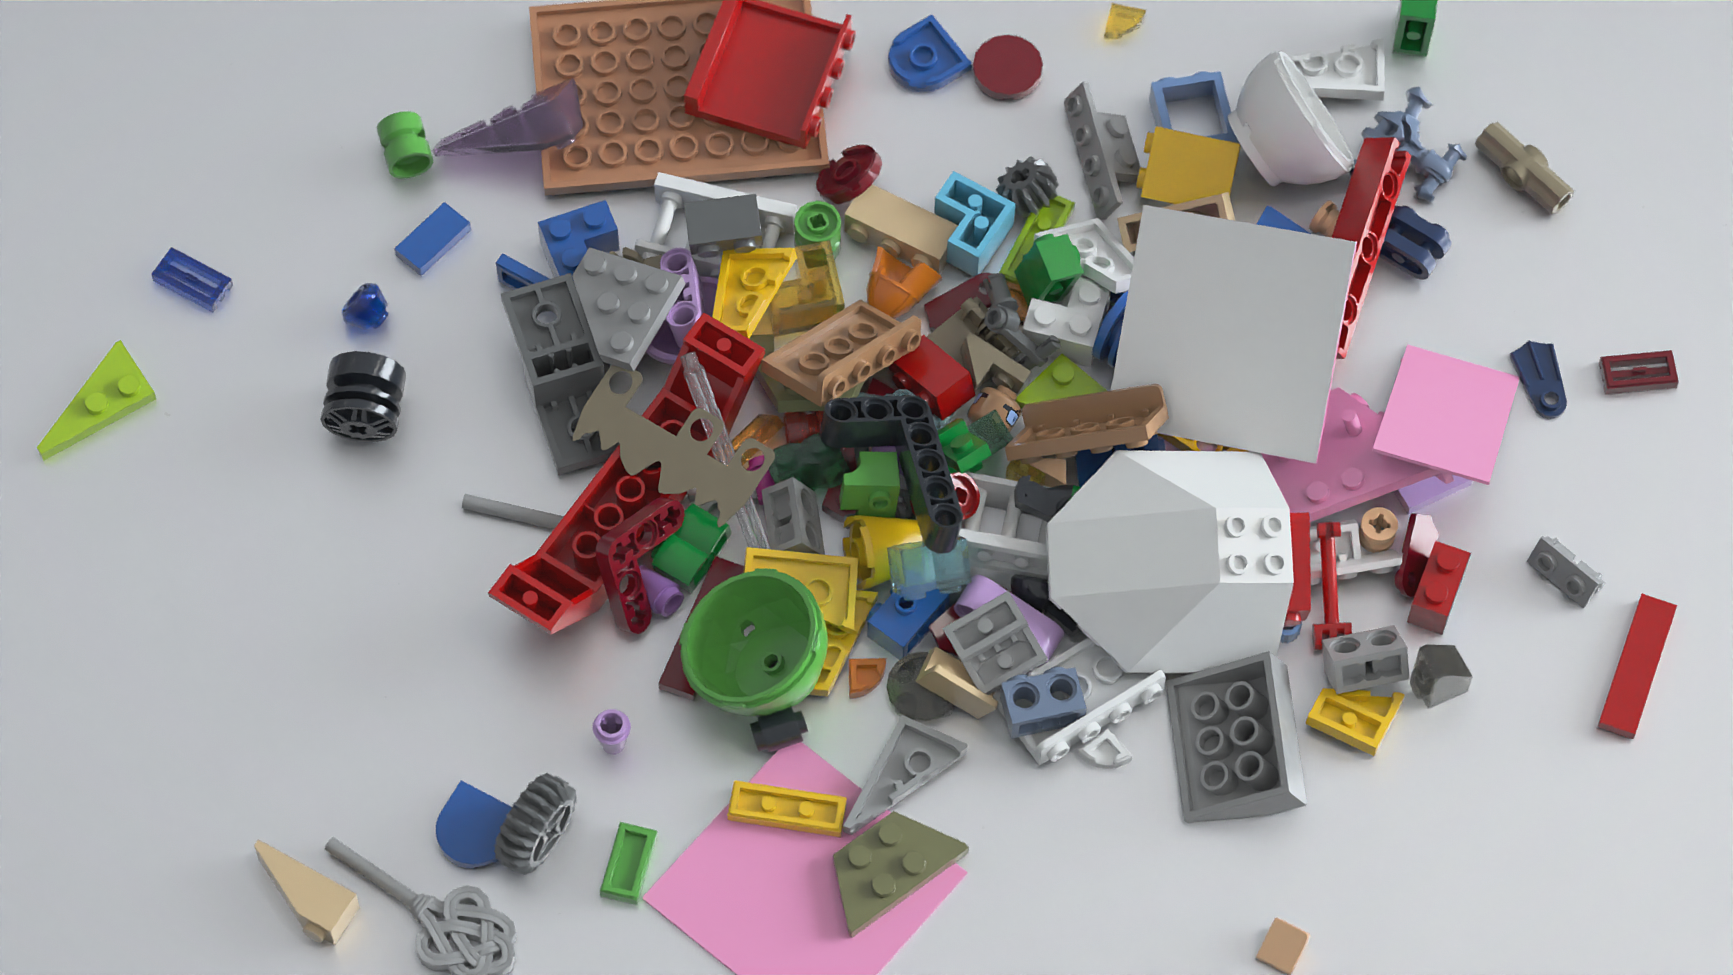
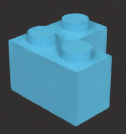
[934,171,1016,276]

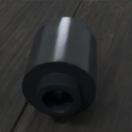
[750,705,809,753]

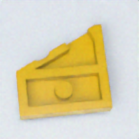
[1305,688,1405,756]

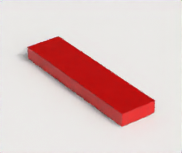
[1597,593,1678,739]

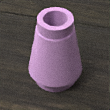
[593,709,631,755]

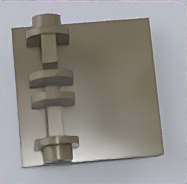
[927,296,1022,389]

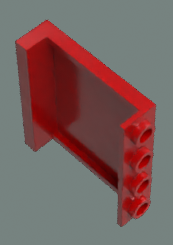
[684,0,856,149]

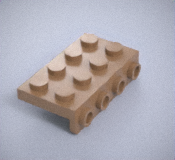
[761,299,921,407]
[1005,384,1169,464]

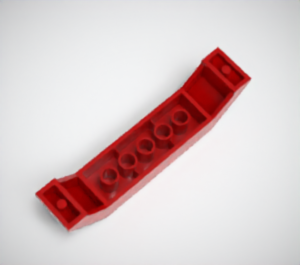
[488,312,765,635]

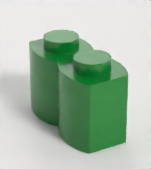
[651,503,732,594]

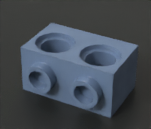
[1000,667,1087,739]

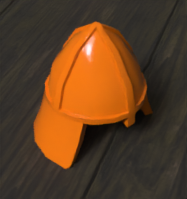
[866,246,943,319]

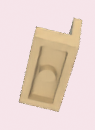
[915,647,999,719]

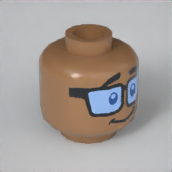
[967,385,1022,442]

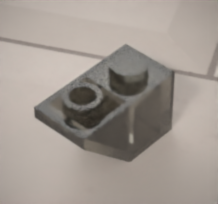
[1409,644,1473,709]

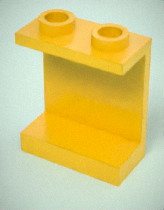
[1136,126,1241,204]

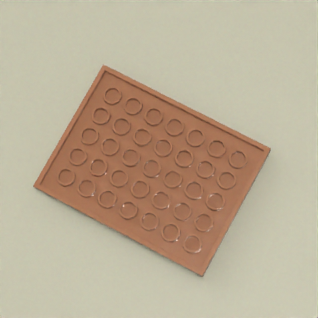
[529,0,829,196]

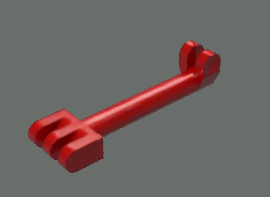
[1312,522,1352,651]

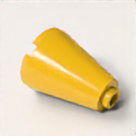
[842,515,945,589]

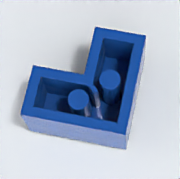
[538,200,620,287]

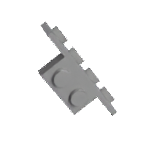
[1064,81,1140,220]

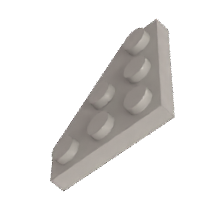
[572,247,685,372]

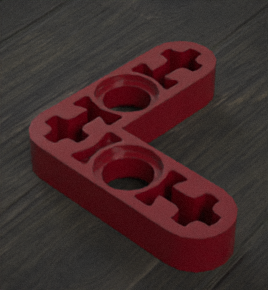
[595,497,685,634]

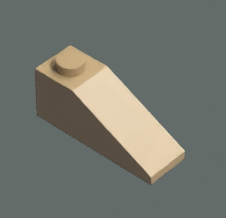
[254,839,360,945]

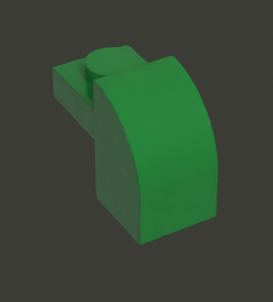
[937,418,992,474]

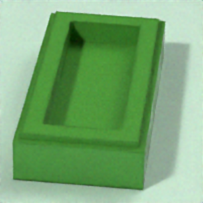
[600,822,658,905]

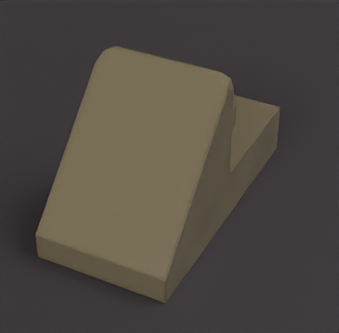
[960,332,1031,394]

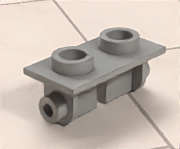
[1526,536,1606,608]

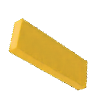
[727,780,847,837]

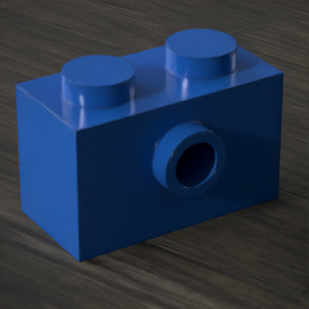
[866,568,950,662]

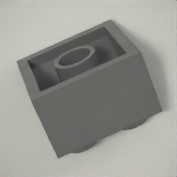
[684,194,763,258]

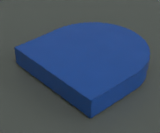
[888,14,972,92]
[436,780,512,869]

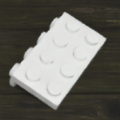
[993,638,1166,765]

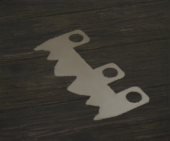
[573,365,775,528]

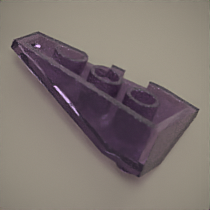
[432,78,583,157]

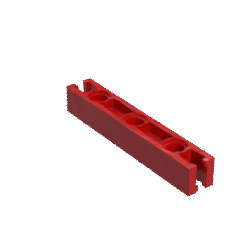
[1331,137,1411,359]

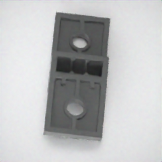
[501,273,620,475]

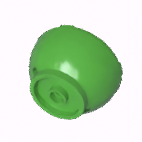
[679,568,828,716]

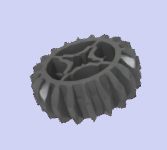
[494,773,577,875]

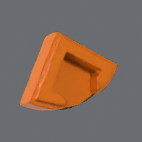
[849,658,886,699]

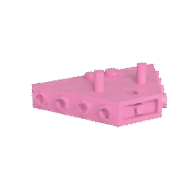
[1261,387,1454,522]

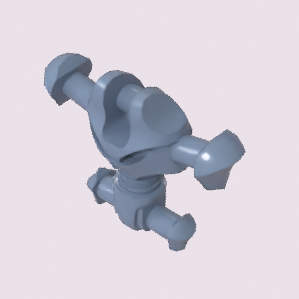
[1349,87,1467,202]

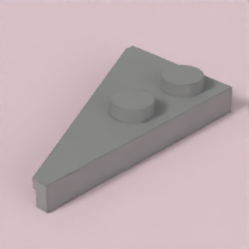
[843,715,968,835]

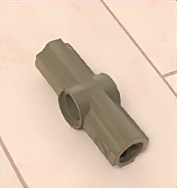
[1475,122,1574,214]

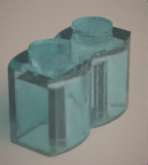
[887,535,972,600]

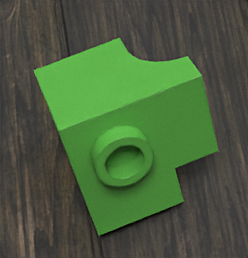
[839,451,900,518]

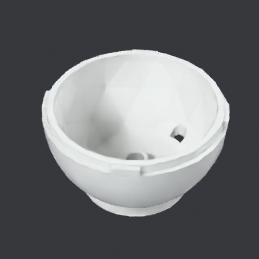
[1227,51,1355,187]

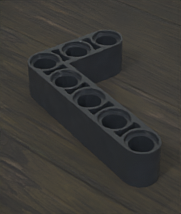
[819,395,963,554]

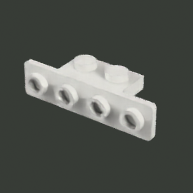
[1310,519,1402,585]

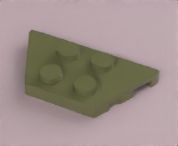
[833,811,969,938]

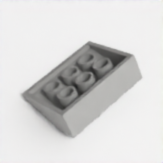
[1166,651,1307,823]

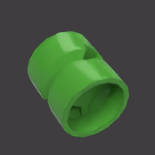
[376,111,434,179]
[794,201,841,266]

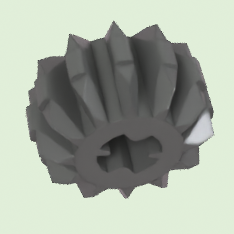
[996,156,1059,218]

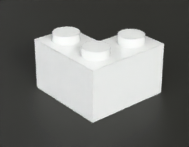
[1022,277,1111,367]

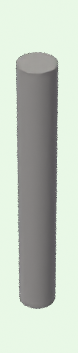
[462,494,564,529]

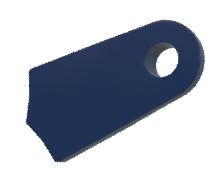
[1509,340,1567,419]

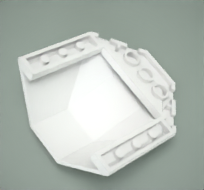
[1046,450,1294,673]

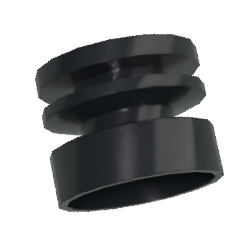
[320,351,406,442]

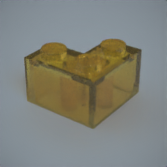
[767,241,845,337]

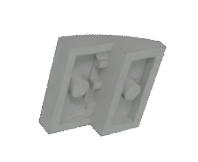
[943,591,1048,695]

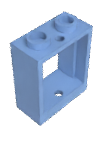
[1149,71,1239,143]

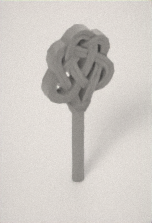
[325,837,517,975]

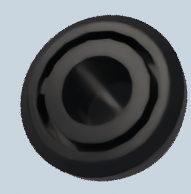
[1010,574,1052,613]

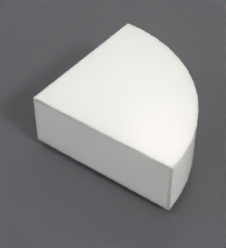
[1078,729,1132,769]

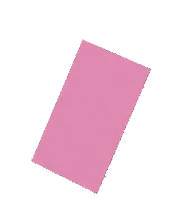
[1372,345,1520,485]

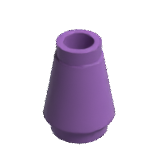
[639,565,684,617]

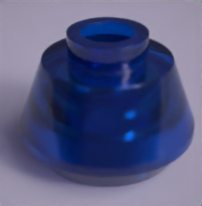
[341,283,389,330]

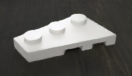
[1289,38,1385,101]
[1034,218,1134,294]

